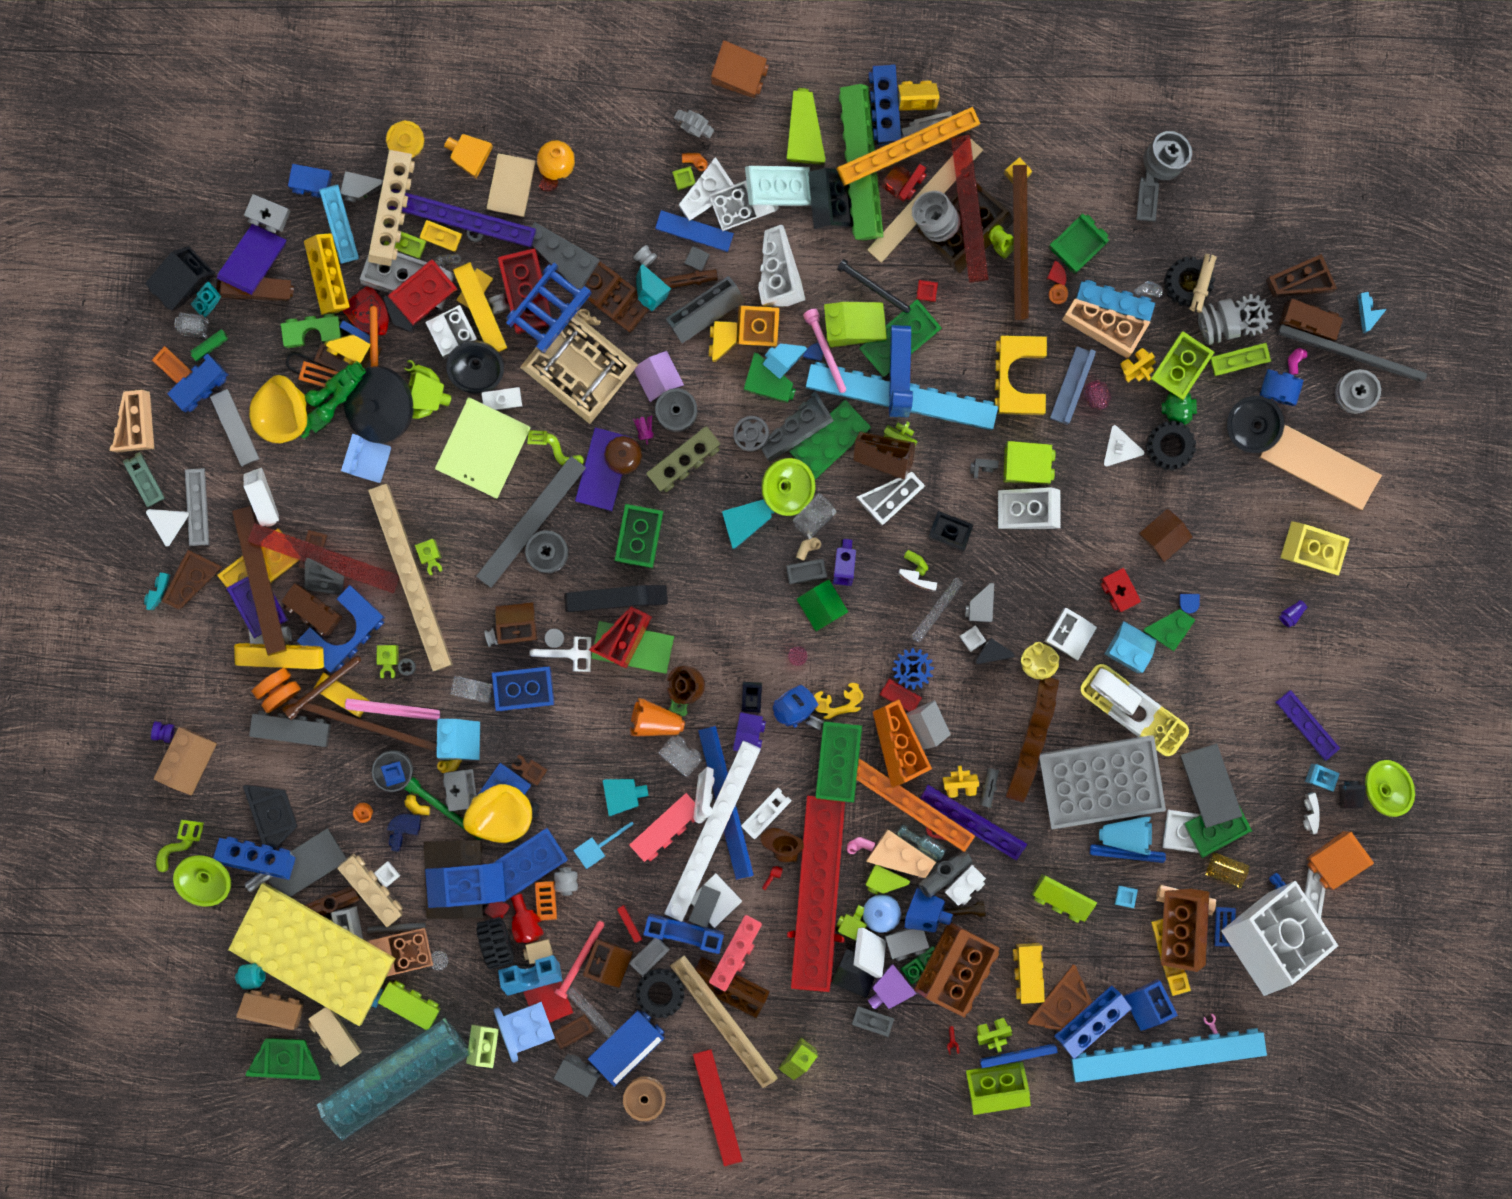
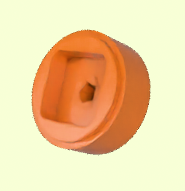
[1049,284,1068,304]
[353,803,373,823]

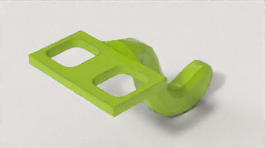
[527,430,584,466]
[156,820,204,872]

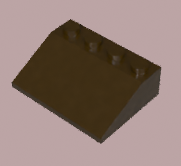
[917,179,1013,274]
[424,839,485,919]

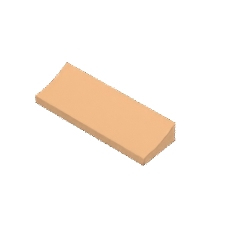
[1259,425,1382,510]

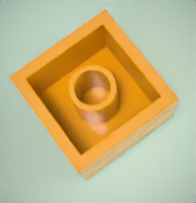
[737,306,779,346]

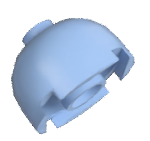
[863,894,901,933]

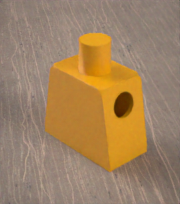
[444,134,493,179]

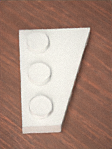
[678,157,734,221]

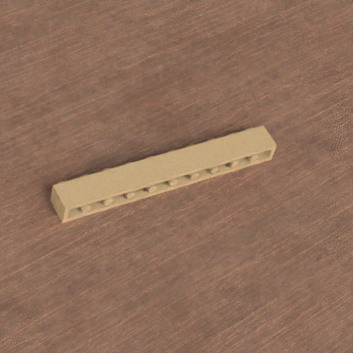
[368,484,453,671]

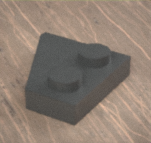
[305,558,344,595]

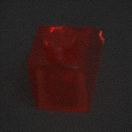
[882,166,911,198]

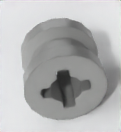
[633,245,657,267]
[488,294,510,315]

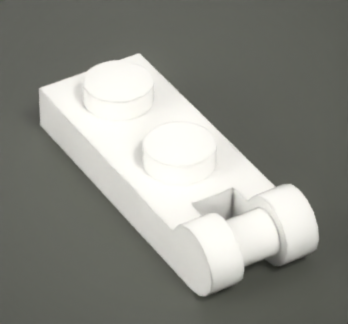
[693,767,715,823]
[741,788,792,839]

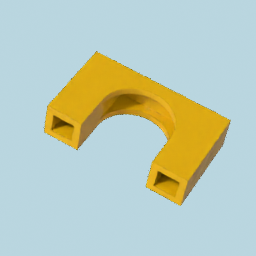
[995,336,1047,415]

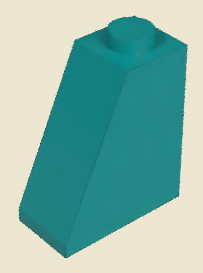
[722,499,774,549]

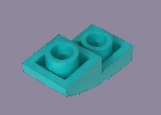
[191,282,221,318]
[144,573,171,610]

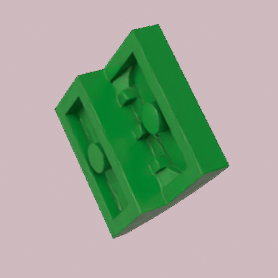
[190,329,229,362]

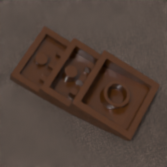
[585,261,649,334]

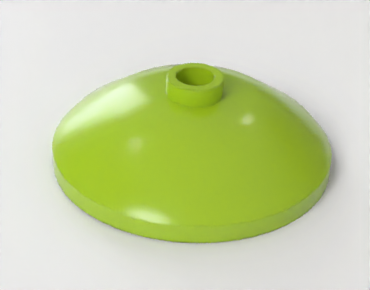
[761,458,815,516]
[1365,760,1415,817]
[173,855,231,907]

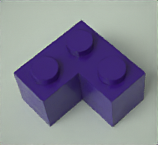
[733,712,766,751]

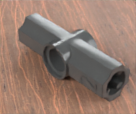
[919,850,972,898]

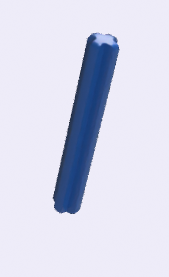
[1089,844,1166,863]

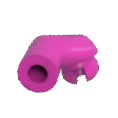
[1288,348,1307,375]

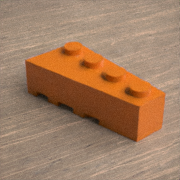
[873,700,932,788]

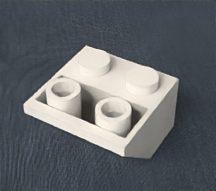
[426,305,477,359]
[1044,608,1097,661]

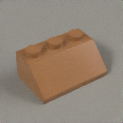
[154,727,217,796]
[236,989,304,1030]

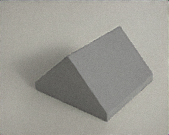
[906,700,951,749]

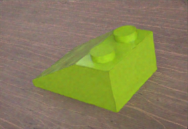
[824,302,887,347]
[1151,331,1215,400]

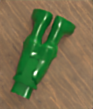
[305,361,366,422]

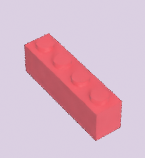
[629,792,695,862]

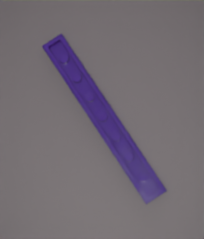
[388,189,536,248]

